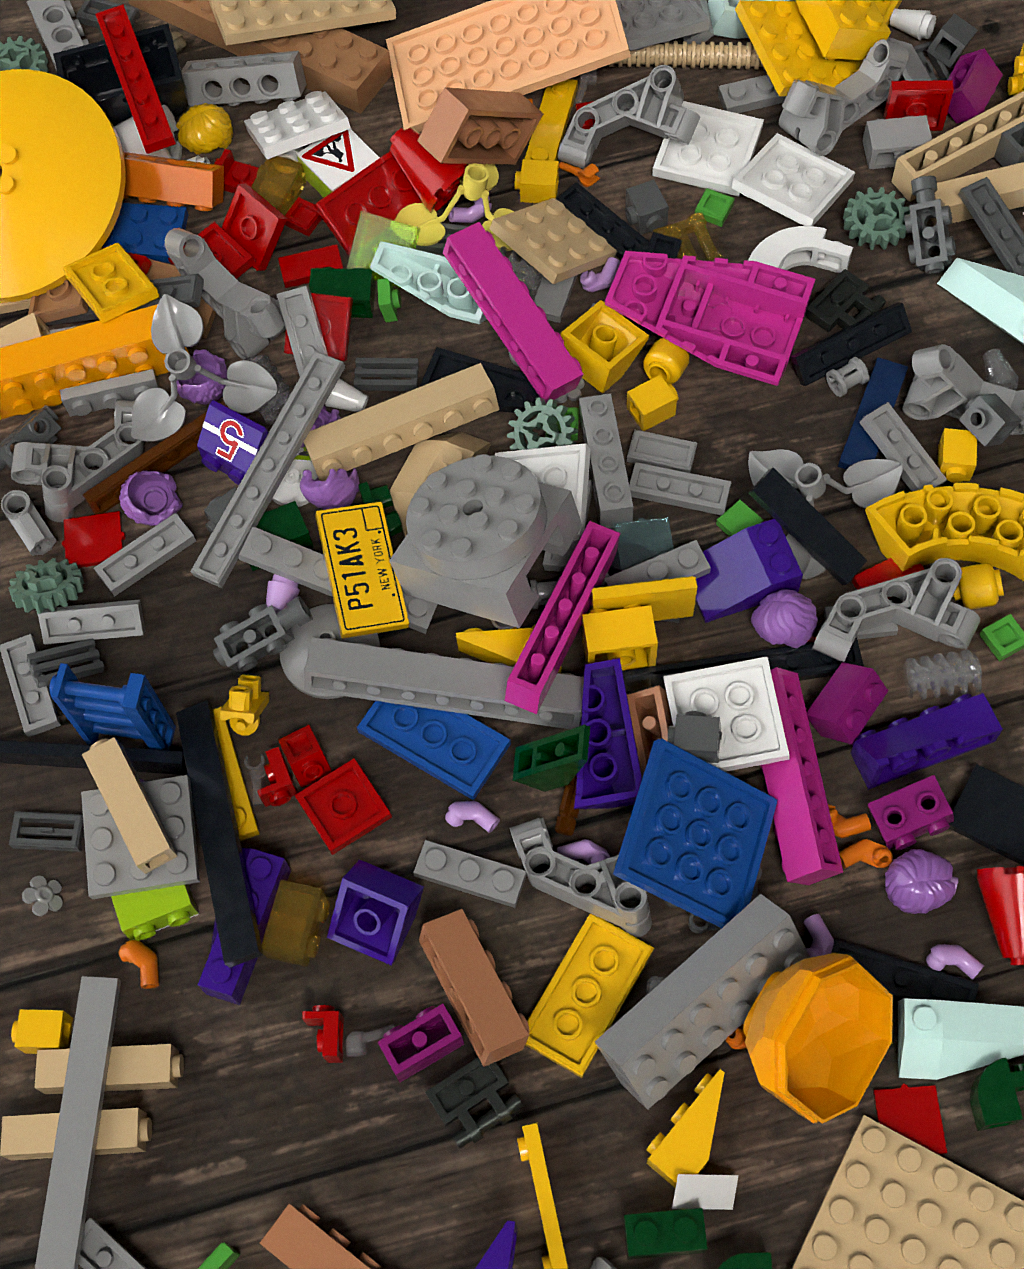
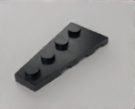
[420,347,539,413]

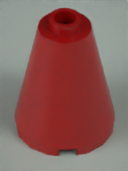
[390,127,469,213]
[977,866,1024,965]

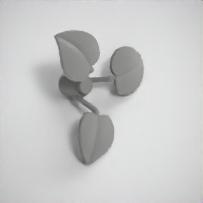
[131,294,278,442]
[748,449,904,579]

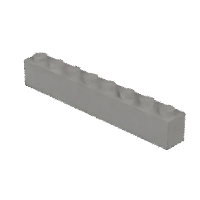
[304,637,584,729]

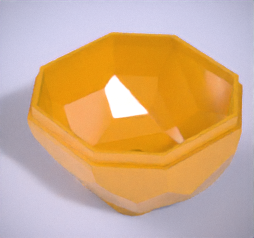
[743,953,893,1124]

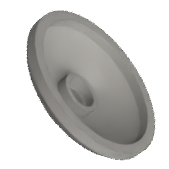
[279,604,380,699]

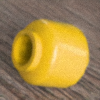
[643,338,689,384]
[954,563,1004,610]

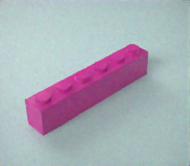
[443,222,583,404]
[504,521,621,714]
[760,667,843,885]

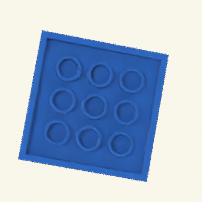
[613,738,778,928]

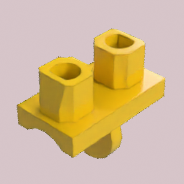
[220,675,269,736]

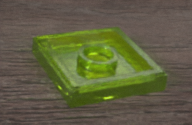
[347,211,421,288]

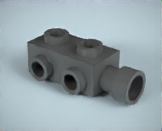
[904,176,956,274]
[0,405,62,472]
[213,596,313,672]

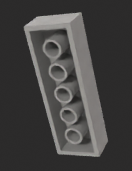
[595,894,810,1110]

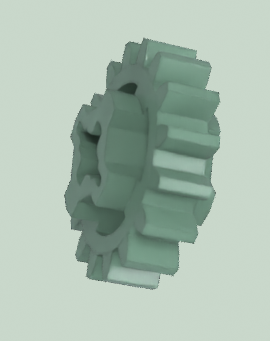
[0,36,49,72]
[843,187,910,250]
[507,397,578,451]
[8,558,84,614]

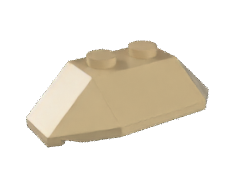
[389,432,491,537]

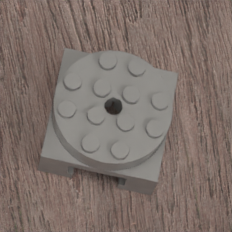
[389,454,582,628]

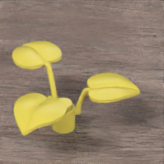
[391,163,514,251]

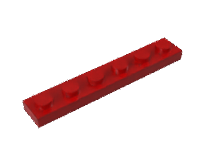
[95,4,176,154]

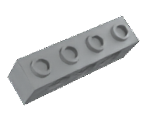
[27,0,89,71]
[181,51,307,107]
[579,393,633,528]

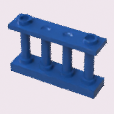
[49,663,176,750]

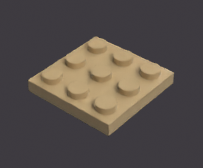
[489,198,617,284]

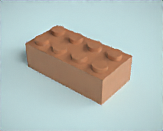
[417,87,543,165]

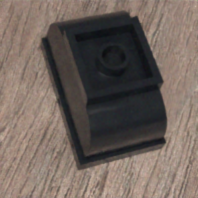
[53,23,187,126]

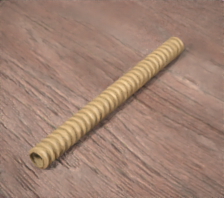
[609,41,765,70]

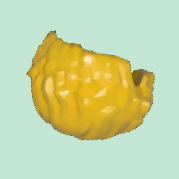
[176,103,233,155]

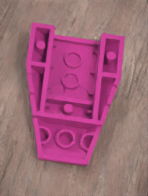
[605,251,816,386]

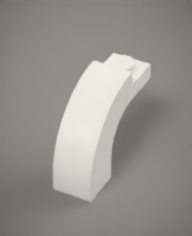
[748,226,853,274]

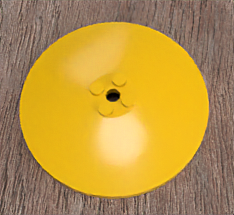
[0,69,126,303]

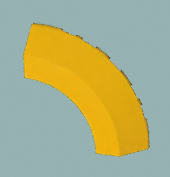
[865,483,1024,581]

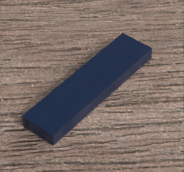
[838,357,908,470]

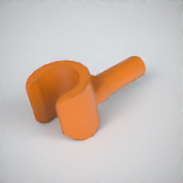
[559,162,600,187]

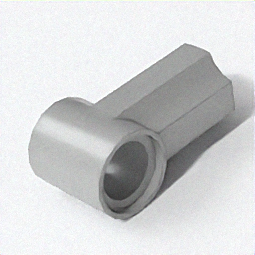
[1,490,57,556]

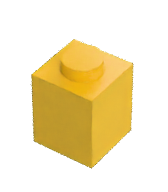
[515,159,559,203]
[627,375,679,431]
[937,428,977,483]
[11,1009,73,1054]

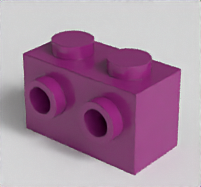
[948,48,1003,124]
[807,662,888,744]
[868,775,954,850]
[378,1004,465,1082]

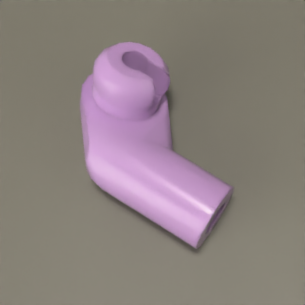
[448,197,492,223]
[580,257,621,293]
[445,801,500,833]
[557,839,610,864]
[804,914,834,958]
[926,944,984,980]

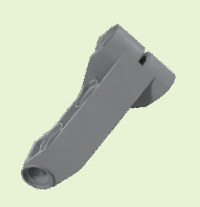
[779,39,909,156]
[558,65,701,169]
[165,228,286,361]
[903,344,1024,435]
[11,400,145,522]
[812,558,980,662]
[509,818,652,937]

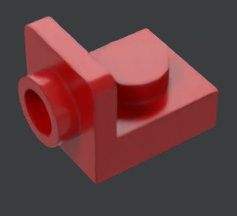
[214,149,263,194]
[278,725,332,787]
[257,747,298,807]
[302,1005,344,1063]

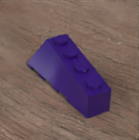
[574,658,642,809]
[850,693,1003,790]
[198,848,291,1005]

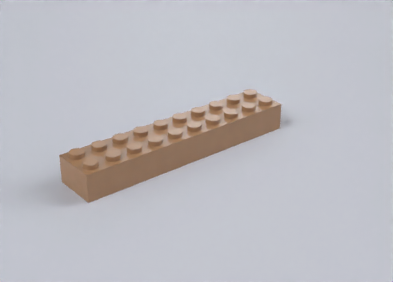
[128,0,392,114]

